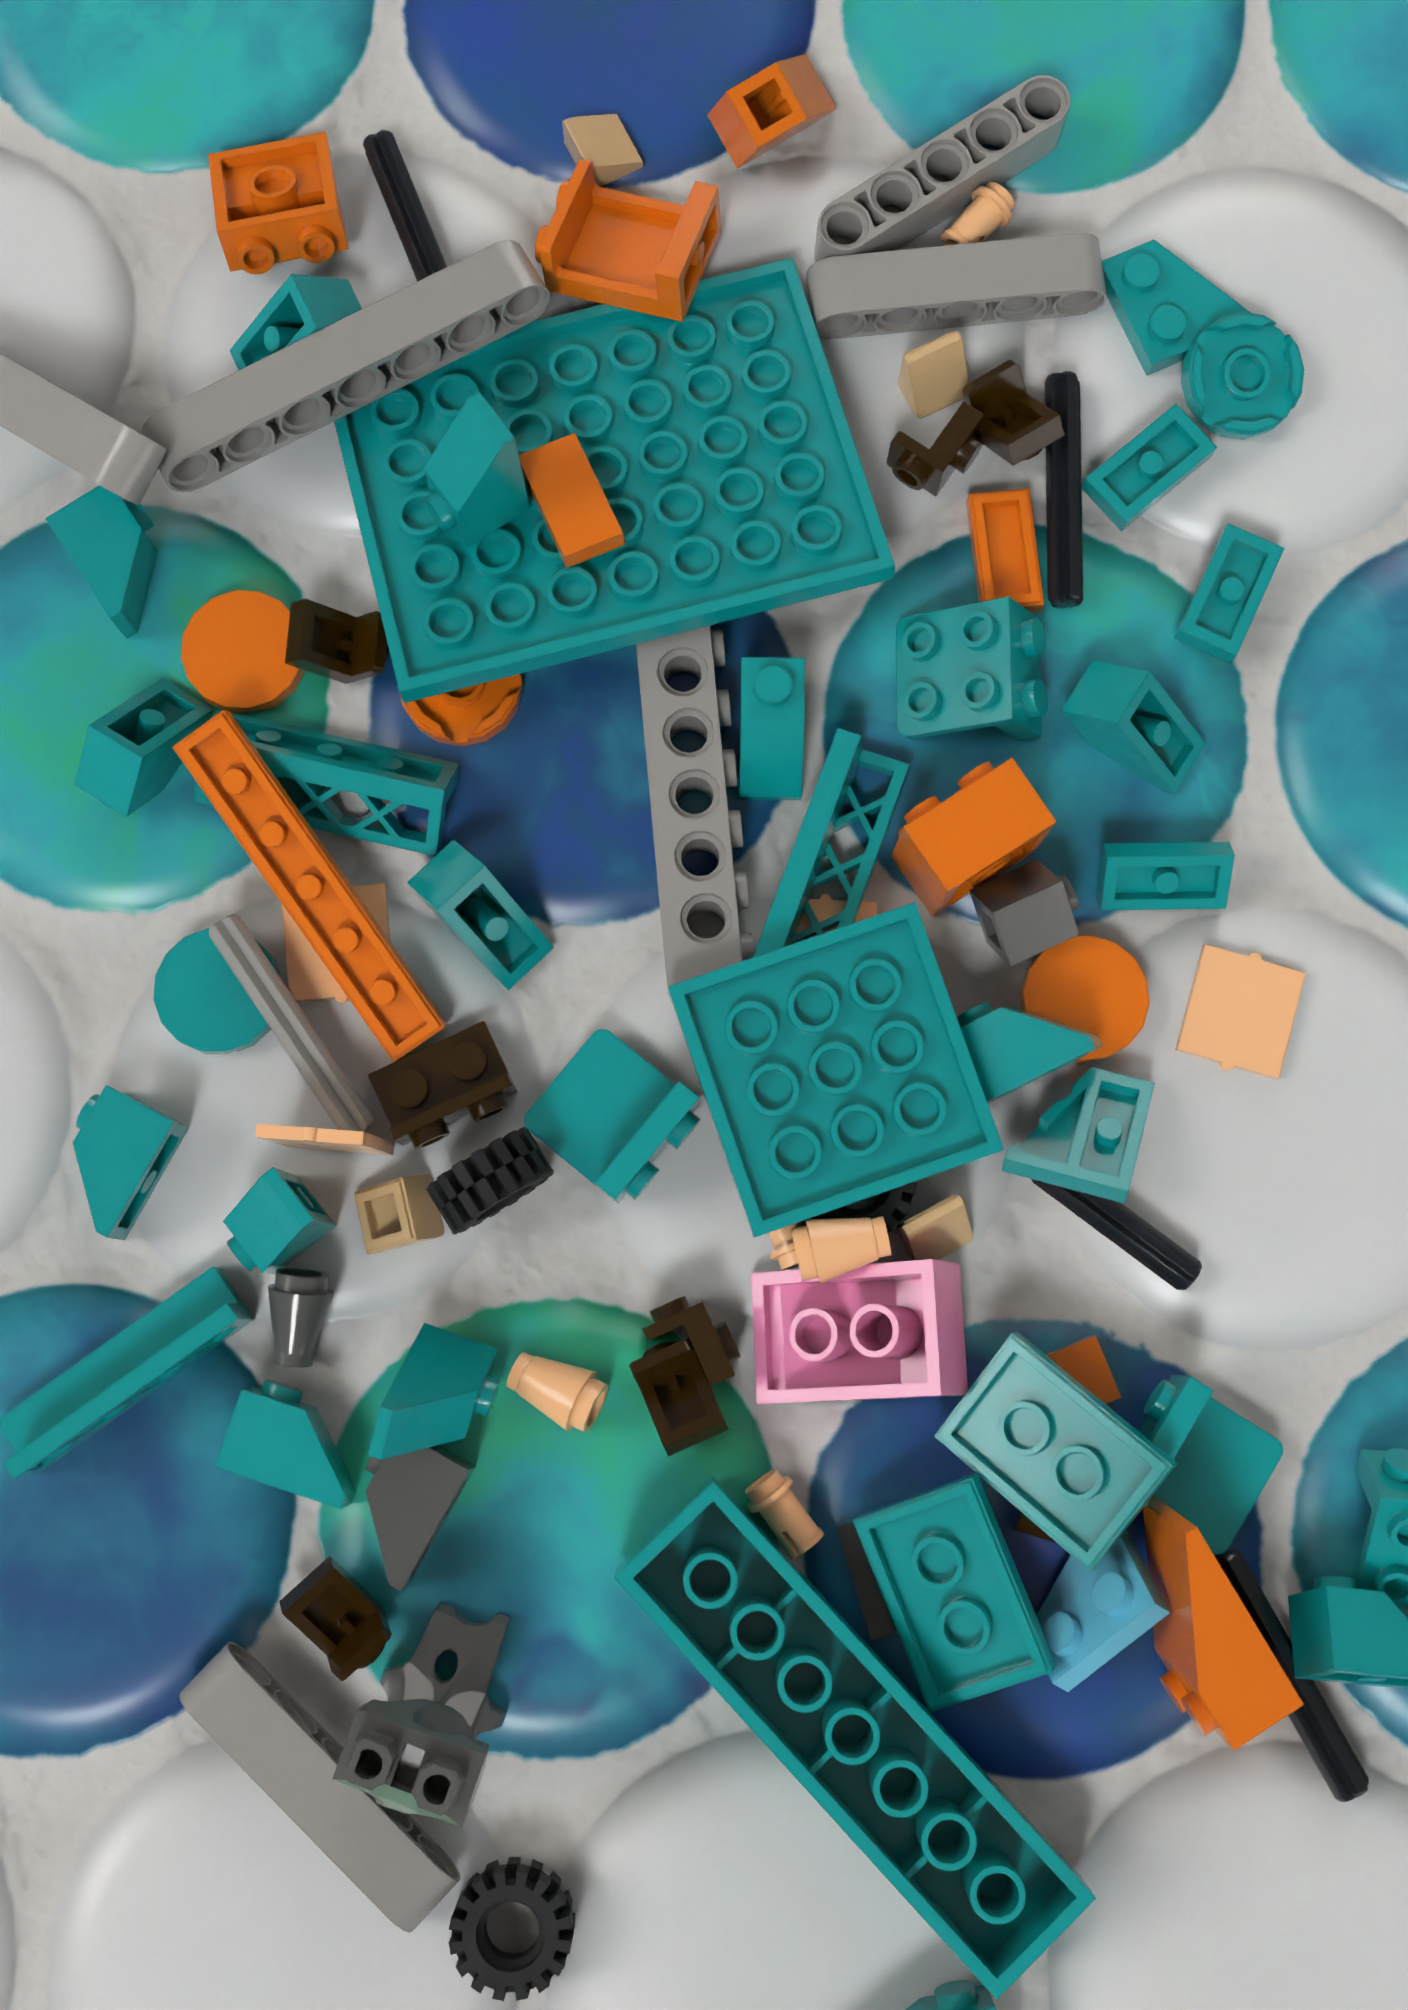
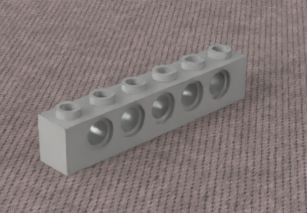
[636,625,754,996]

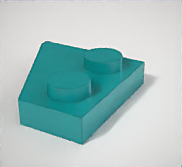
[1102,239,1251,376]
[1002,1067,1155,1204]

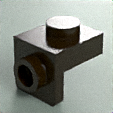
[962,360,1065,466]
[886,401,984,497]
[285,599,389,684]
[642,1296,741,1386]
[629,1338,729,1456]
[279,1556,392,1681]

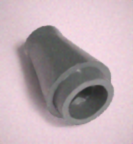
[268,1268,334,1368]

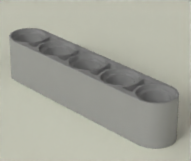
[814,75,1070,262]
[807,233,1107,339]
[0,353,168,506]
[179,1642,461,1933]

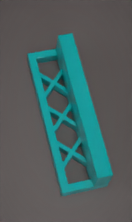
[194,709,459,856]
[753,728,910,957]
[0,1266,255,1480]

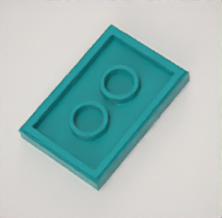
[934,1332,1178,1572]
[853,1473,1057,1712]

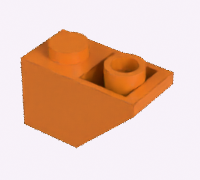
[707,54,836,169]

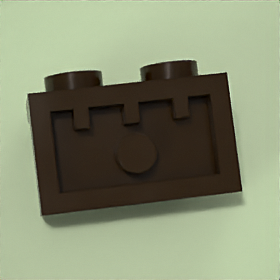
[368,1021,518,1150]

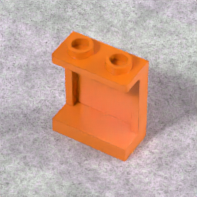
[535,159,722,322]

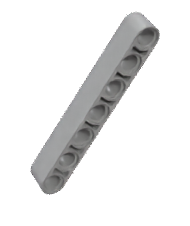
[141,240,550,492]

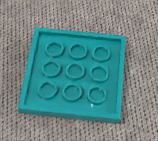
[667,902,1004,1238]

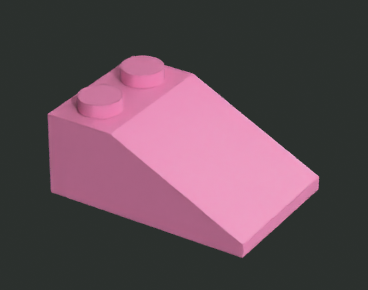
[751,1259,968,1404]

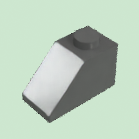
[366,1445,476,1591]

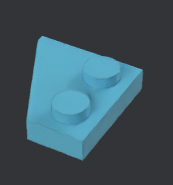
[1036,1529,1170,1692]

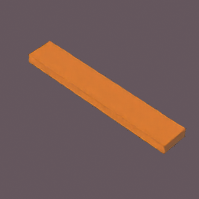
[172,710,449,1063]

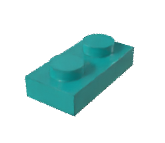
[1082,404,1217,532]
[1174,523,1285,663]
[1096,842,1235,910]

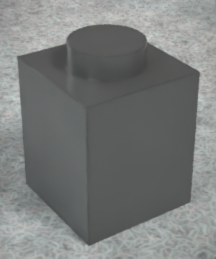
[969,859,1079,967]

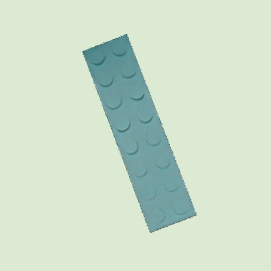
[614,1476,1096,2000]

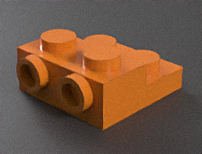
[208,132,349,275]

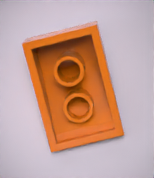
[1143,1495,1304,1751]

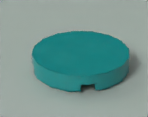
[1181,312,1304,440]
[153,928,282,1054]

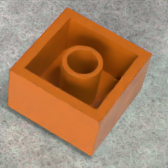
[891,758,1057,918]

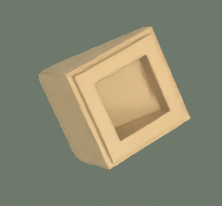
[562,114,643,187]
[897,331,969,419]
[354,1174,444,1255]
[896,1194,973,1260]

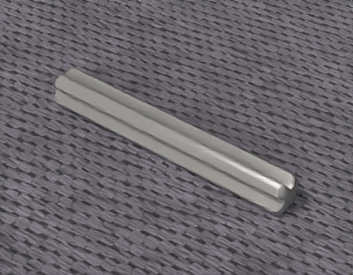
[209,914,374,1131]

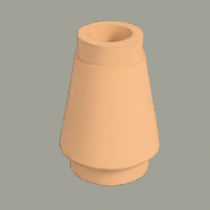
[791,1216,892,1284]
[506,1352,609,1433]

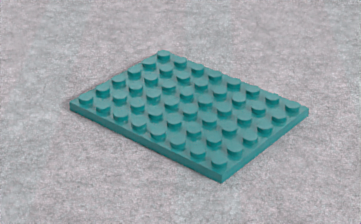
[334,257,895,703]

